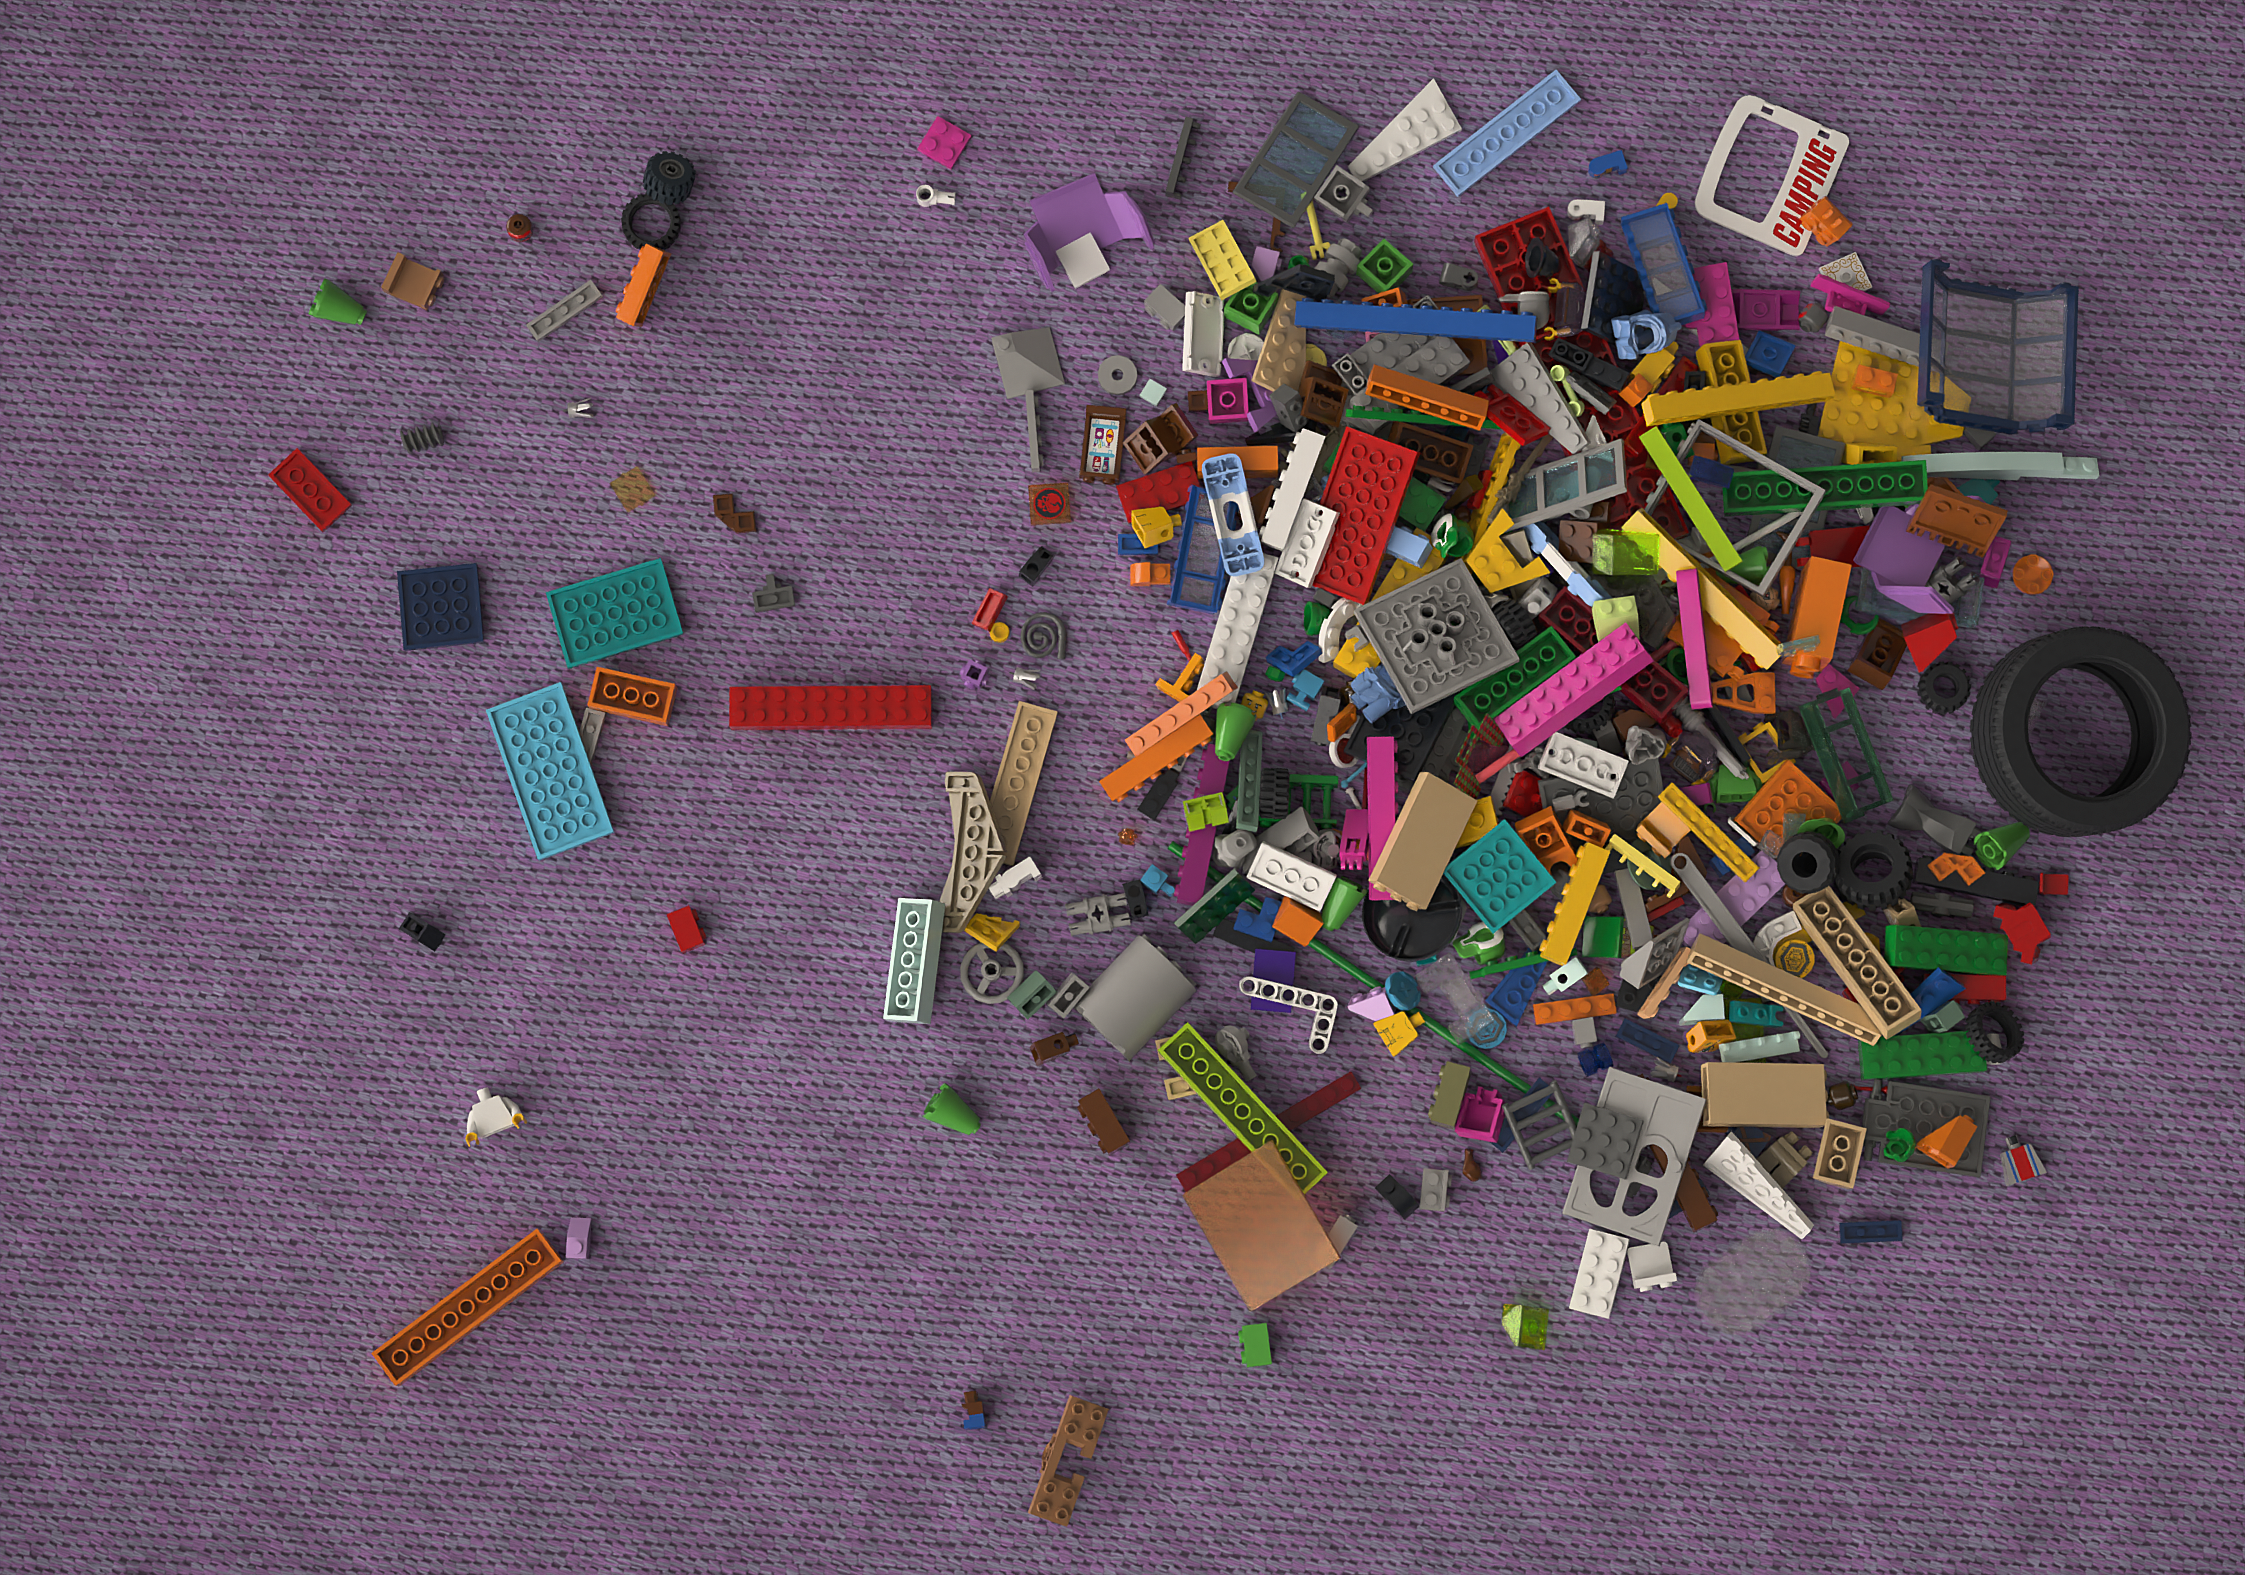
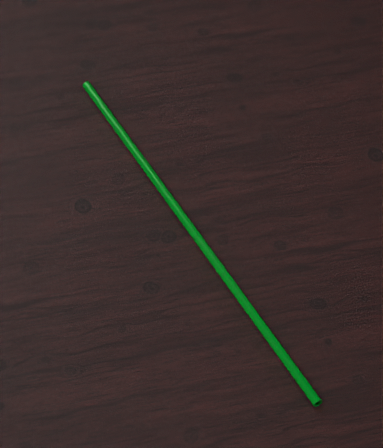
[1168,841,1579,1127]

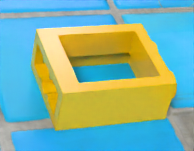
[1738,722,1796,785]

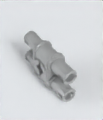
[1065,893,1131,936]

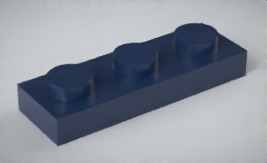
[1615,1018,1680,1064]
[1839,1220,1903,1244]

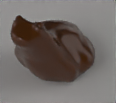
[1454,506,1471,523]
[1462,1148,1482,1182]

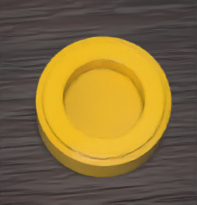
[989,622,1010,643]

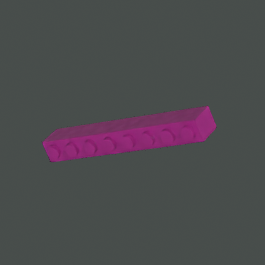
[1174,743,1230,906]

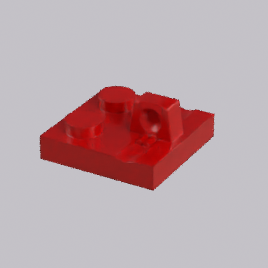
[1502,770,1542,818]

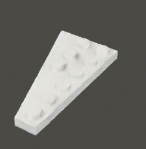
[1348,78,1462,182]
[1703,1131,1814,1239]

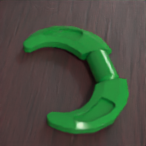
[1840,595,1879,635]

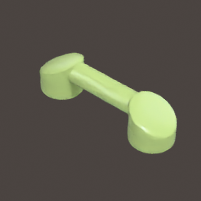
[1550,365,1584,417]

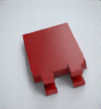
[1474,385,1551,446]
[1795,526,1870,568]

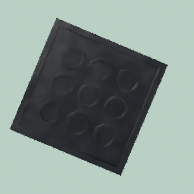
[1581,251,1644,346]

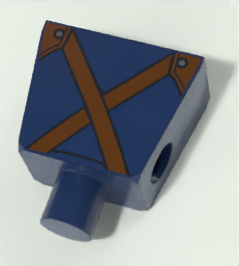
[1724,1127,1772,1159]

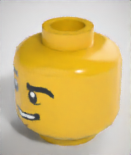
[1241,690,1268,721]

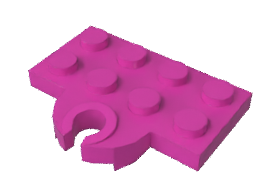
[1682,262,1740,347]

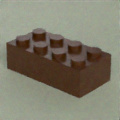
[1387,421,1474,484]

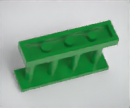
[1258,774,1338,830]

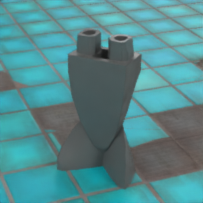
[1887,784,1982,856]

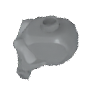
[1625,726,1667,765]
[1213,829,1257,870]

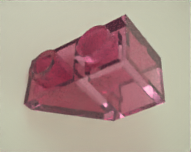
[1463,741,1508,773]

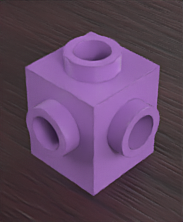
[960,659,990,690]

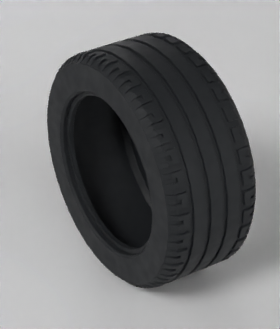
[1970,626,2192,837]

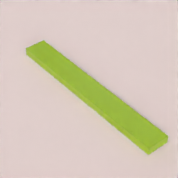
[1639,426,1742,573]

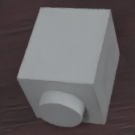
[1571,1017,1597,1049]

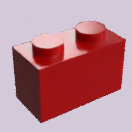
[666,905,707,954]

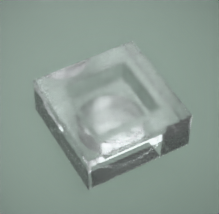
[1757,830,1785,859]

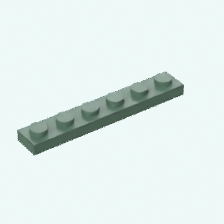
[1236,730,1263,832]

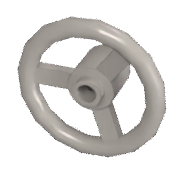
[960,942,1024,1004]

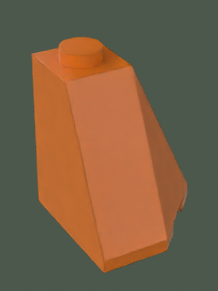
[1916,1115,1978,1169]

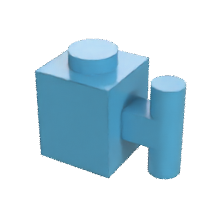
[1286,669,1324,712]
[1140,864,1175,897]

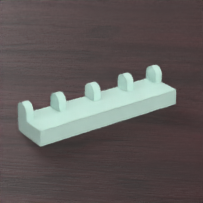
[1719,1031,1800,1063]

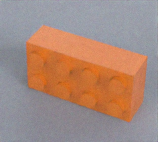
[587,667,678,726]

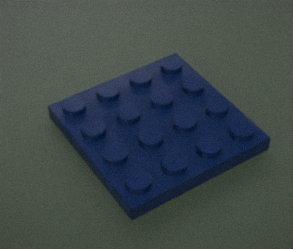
[397,563,484,651]

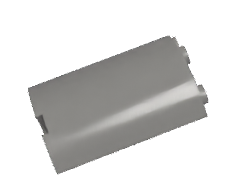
[1073,934,1197,1061]

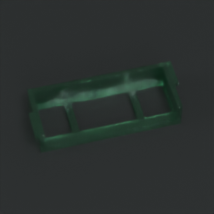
[1799,687,1894,824]

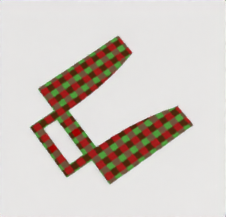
[1453,713,1505,800]

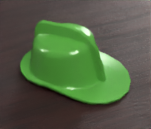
[1797,817,1845,848]

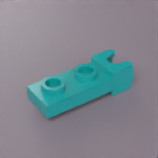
[1729,1001,1784,1028]

